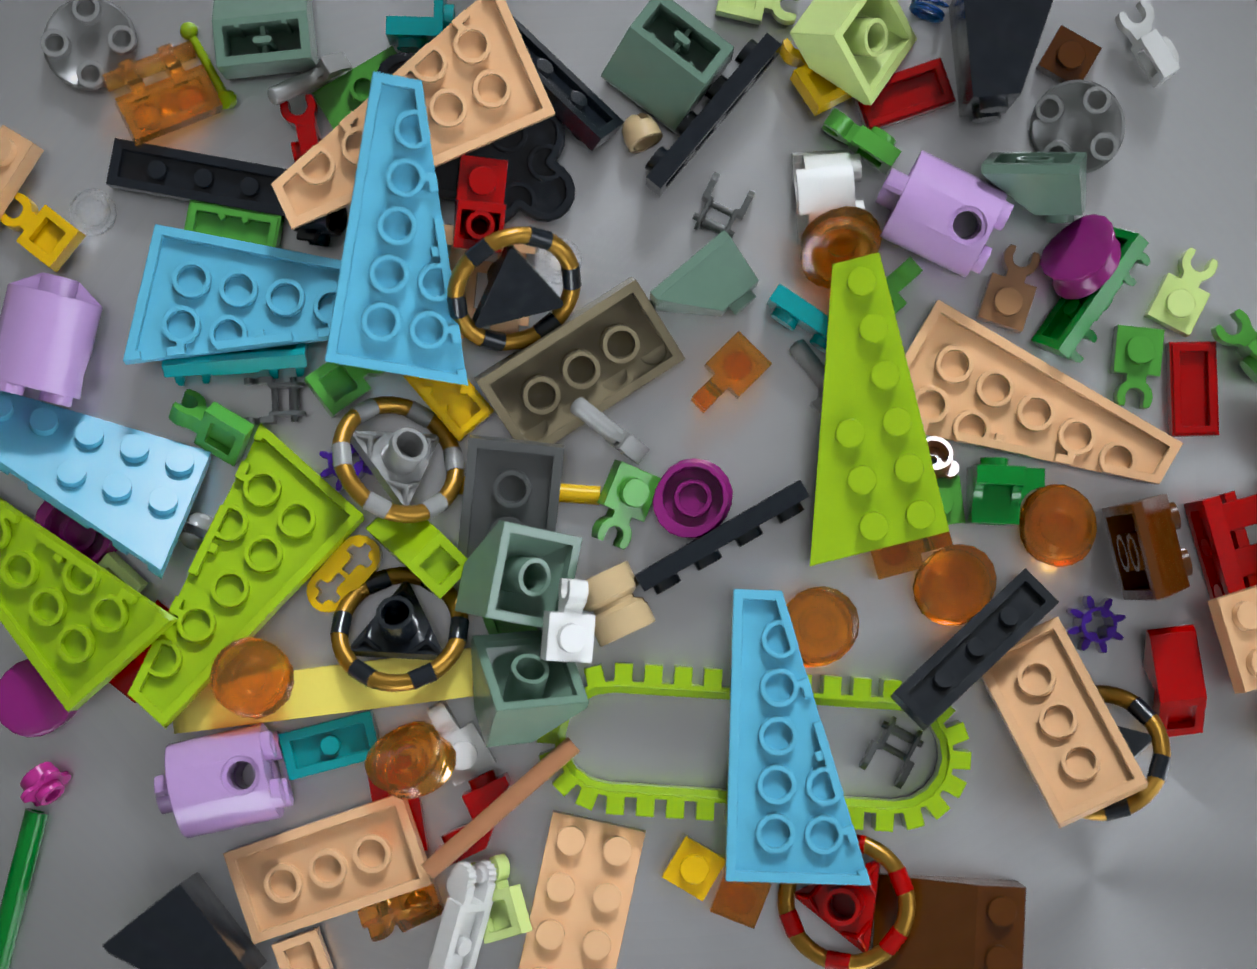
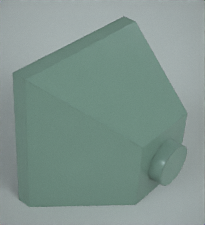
[981,152,1087,223]
[649,230,759,316]
[455,521,583,628]
[471,630,589,747]

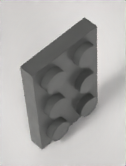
[458,435,565,559]

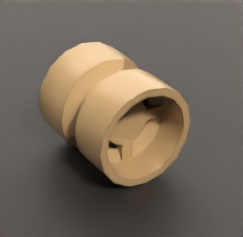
[583,561,656,647]

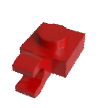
[280,94,322,162]

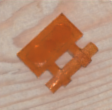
[101,41,223,146]

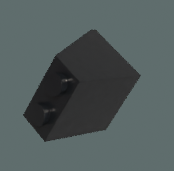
[949,0,1053,122]
[102,872,267,969]

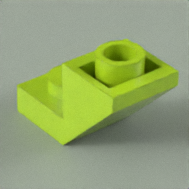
[365,501,467,599]

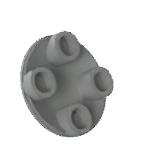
[40,0,138,90]
[1030,80,1125,173]

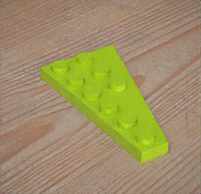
[810,252,950,566]
[128,423,365,729]
[0,498,178,712]

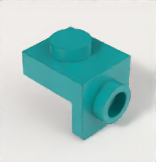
[386,0,455,53]

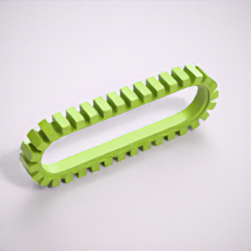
[537,662,972,832]

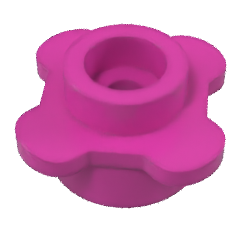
[20,762,71,807]

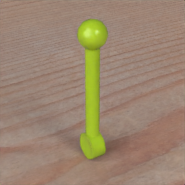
[180,22,237,109]

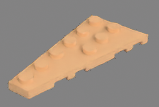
[271,0,555,230]
[905,300,1183,485]

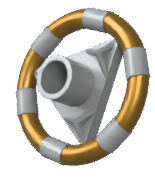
[331,396,465,523]

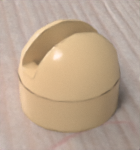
[622,113,663,153]

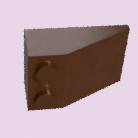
[1102,494,1193,600]
[871,873,1026,969]

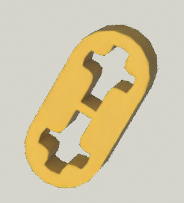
[306,535,383,613]

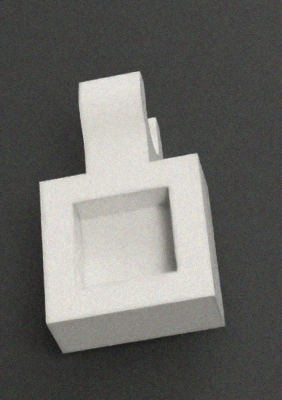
[1115,0,1181,88]
[540,578,596,663]
[426,700,497,787]

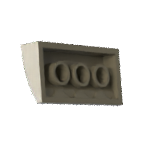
[474,277,686,444]

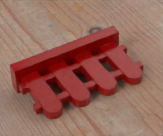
[1183,491,1257,600]

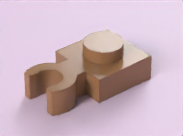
[975,244,1040,334]

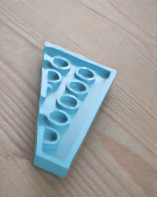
[325,71,468,386]
[123,224,341,365]
[0,391,211,579]
[725,589,871,885]

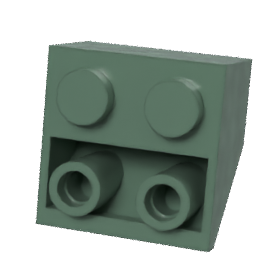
[212,0,318,80]
[601,0,734,133]

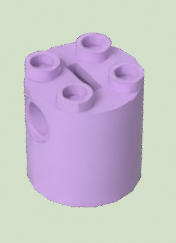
[875,150,1014,278]
[0,273,103,407]
[154,723,294,838]

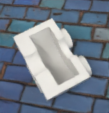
[791,149,865,245]

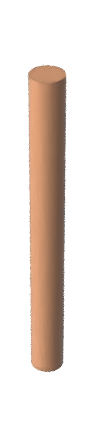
[421,737,580,879]

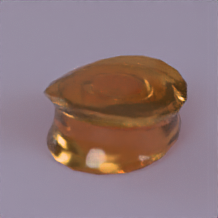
[801,206,882,289]
[1019,484,1097,567]
[912,544,997,626]
[786,586,859,667]
[210,637,294,719]
[364,721,456,800]

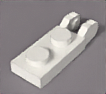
[428,859,498,969]

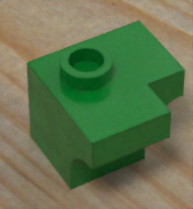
[965,457,1045,526]

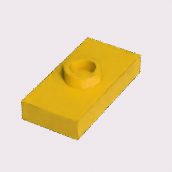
[402,375,495,442]

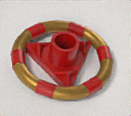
[778,834,916,969]

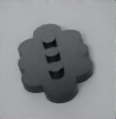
[377,52,575,224]

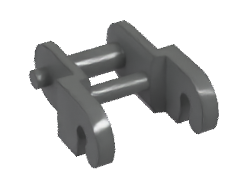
[692,172,756,238]
[244,376,306,425]
[859,716,924,789]

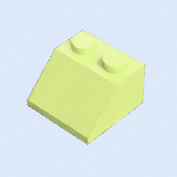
[790,0,917,105]

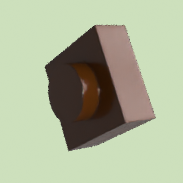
[1035,25,1102,83]

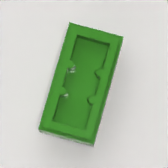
[312,46,397,129]
[184,200,285,248]

